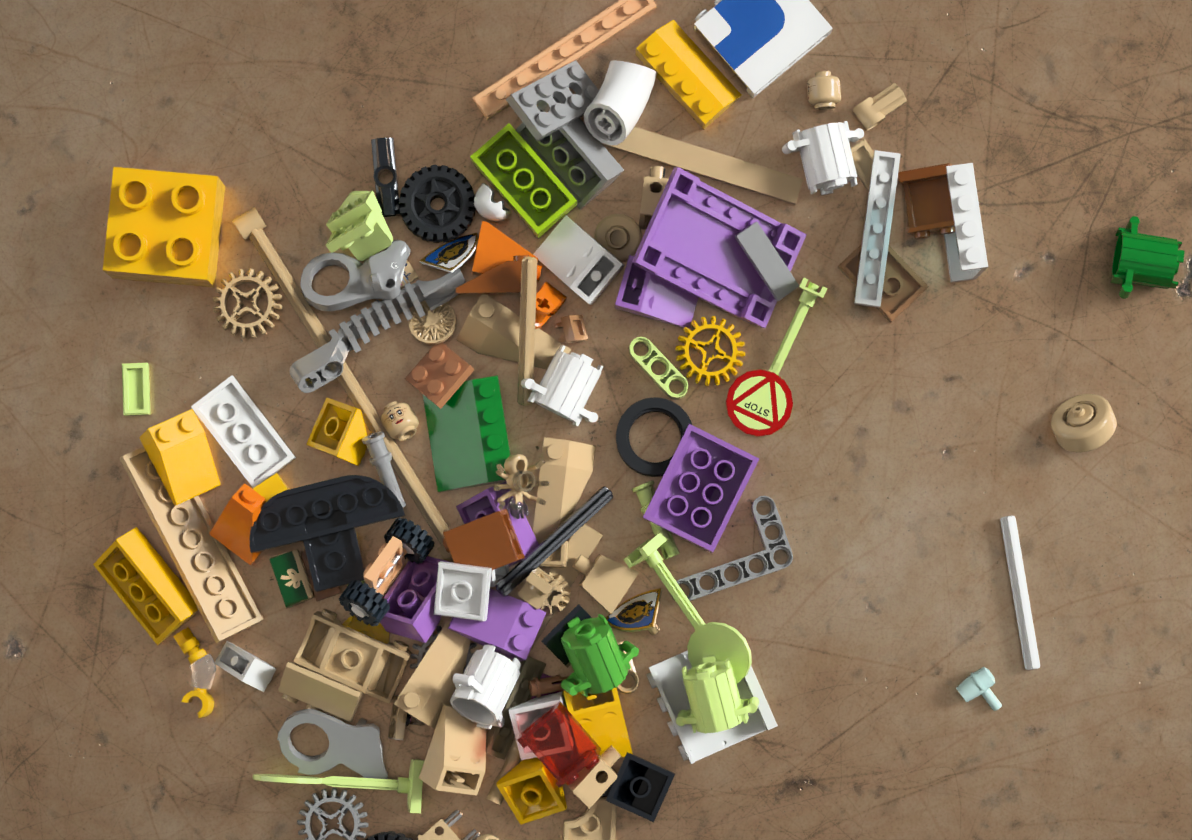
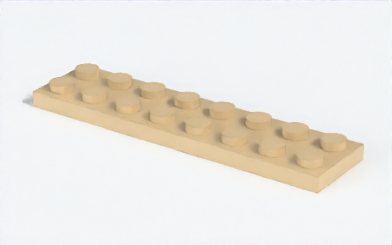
[120,447,263,643]

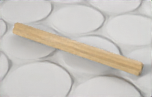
[517,256,537,406]

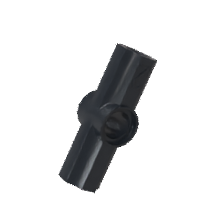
[371,137,401,217]

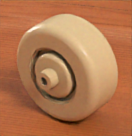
[1051,394,1117,453]

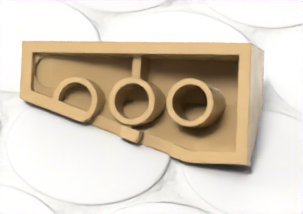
[456,293,571,369]
[394,617,471,729]

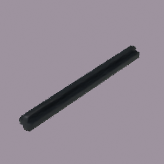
[495,486,613,596]

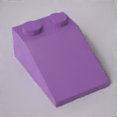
[380,556,452,643]
[448,588,546,662]

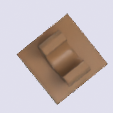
[555,315,588,343]

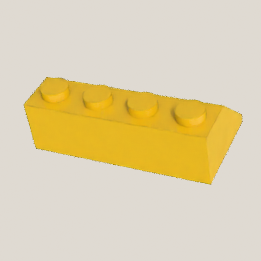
[635,20,742,129]
[93,527,199,645]

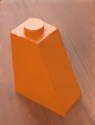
[472,221,542,281]
[209,483,266,565]

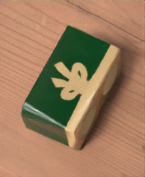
[269,550,314,609]

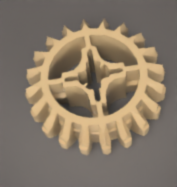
[212,268,283,338]

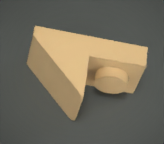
[518,567,559,609]

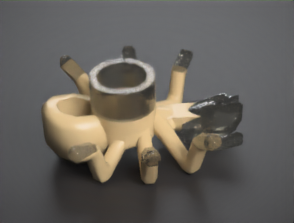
[494,454,549,519]

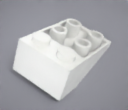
[533,215,625,305]

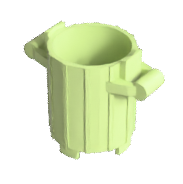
[676,655,759,733]

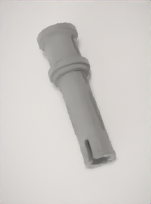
[362,431,406,507]

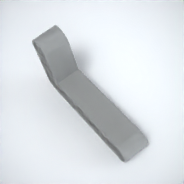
[671,496,793,601]

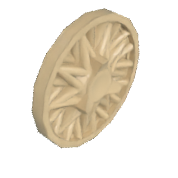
[594,214,642,262]
[409,300,457,345]

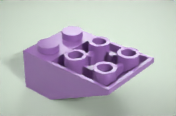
[615,255,698,329]

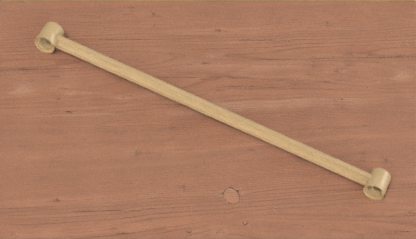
[232,207,454,563]

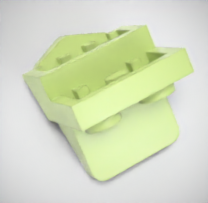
[326,190,393,261]

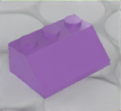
[456,481,539,567]

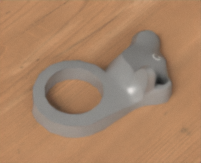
[300,239,411,311]
[277,709,388,779]

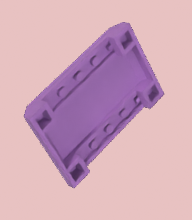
[632,167,807,328]

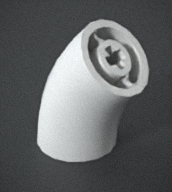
[584,60,657,145]

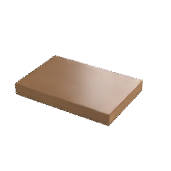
[838,244,929,323]

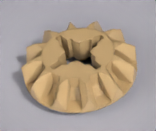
[539,572,571,614]

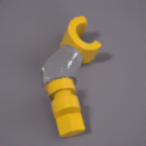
[173,627,216,719]

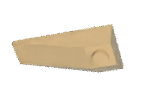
[533,437,596,543]

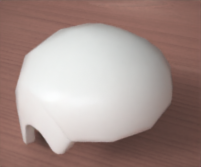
[474,183,511,222]

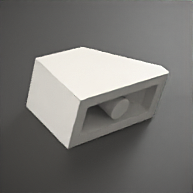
[214,641,276,692]

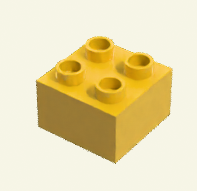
[103,167,225,288]

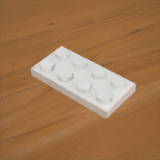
[191,375,296,488]

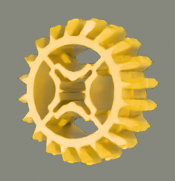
[675,316,745,386]

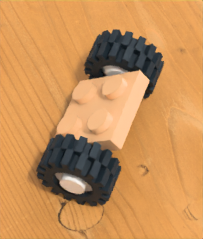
[339,518,435,626]

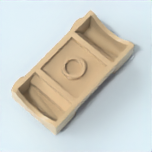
[293,609,412,704]

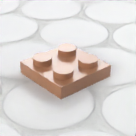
[405,343,475,409]

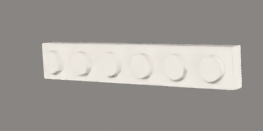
[854,150,901,308]

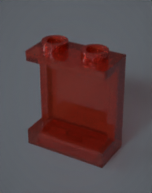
[517,701,601,788]

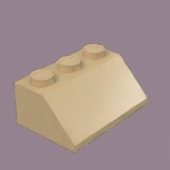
[278,662,364,723]

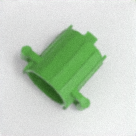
[561,614,639,697]

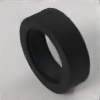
[616,397,692,477]

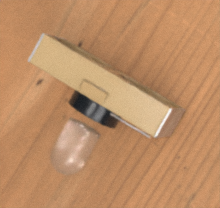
[388,695,425,740]

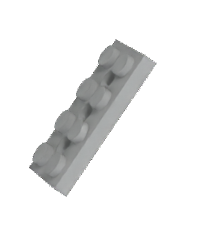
[506,60,599,141]

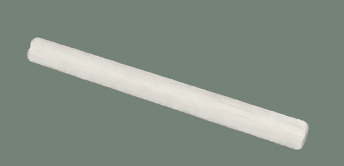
[1000,516,1040,670]

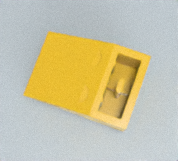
[563,688,633,757]

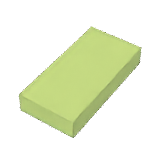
[122,363,151,416]

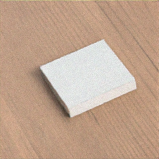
[434,561,492,621]

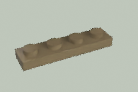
[486,656,546,760]

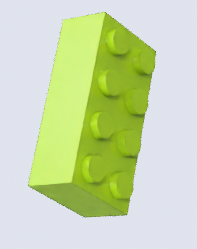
[470,123,577,239]

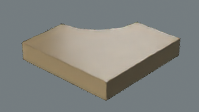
[563,797,617,840]

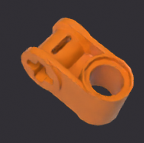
[535,282,567,329]

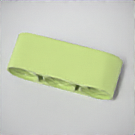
[629,337,688,400]

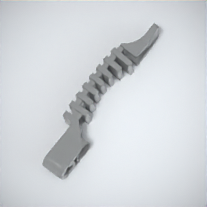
[289,268,466,393]

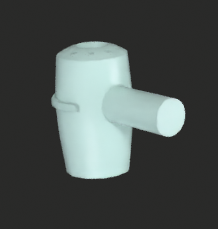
[956,667,1002,711]

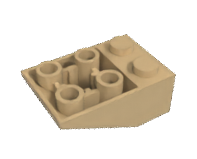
[419,705,486,796]

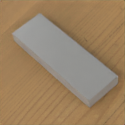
[734,222,799,301]

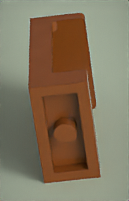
[898,163,955,239]
[443,509,525,570]

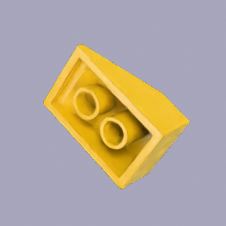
[139,409,221,506]

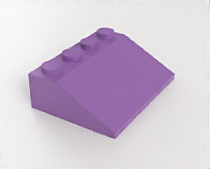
[643,424,759,553]

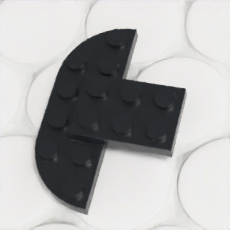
[249,475,405,592]

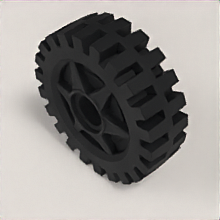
[399,165,476,243]

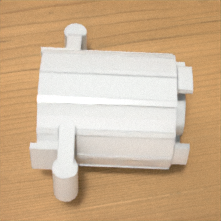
[782,121,864,195]
[521,345,603,426]
[450,645,521,729]

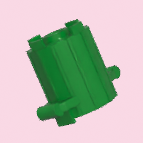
[1111,216,1185,299]

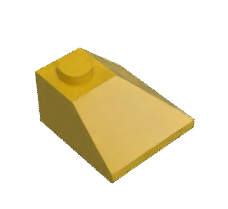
[306,397,367,466]
[496,755,567,825]

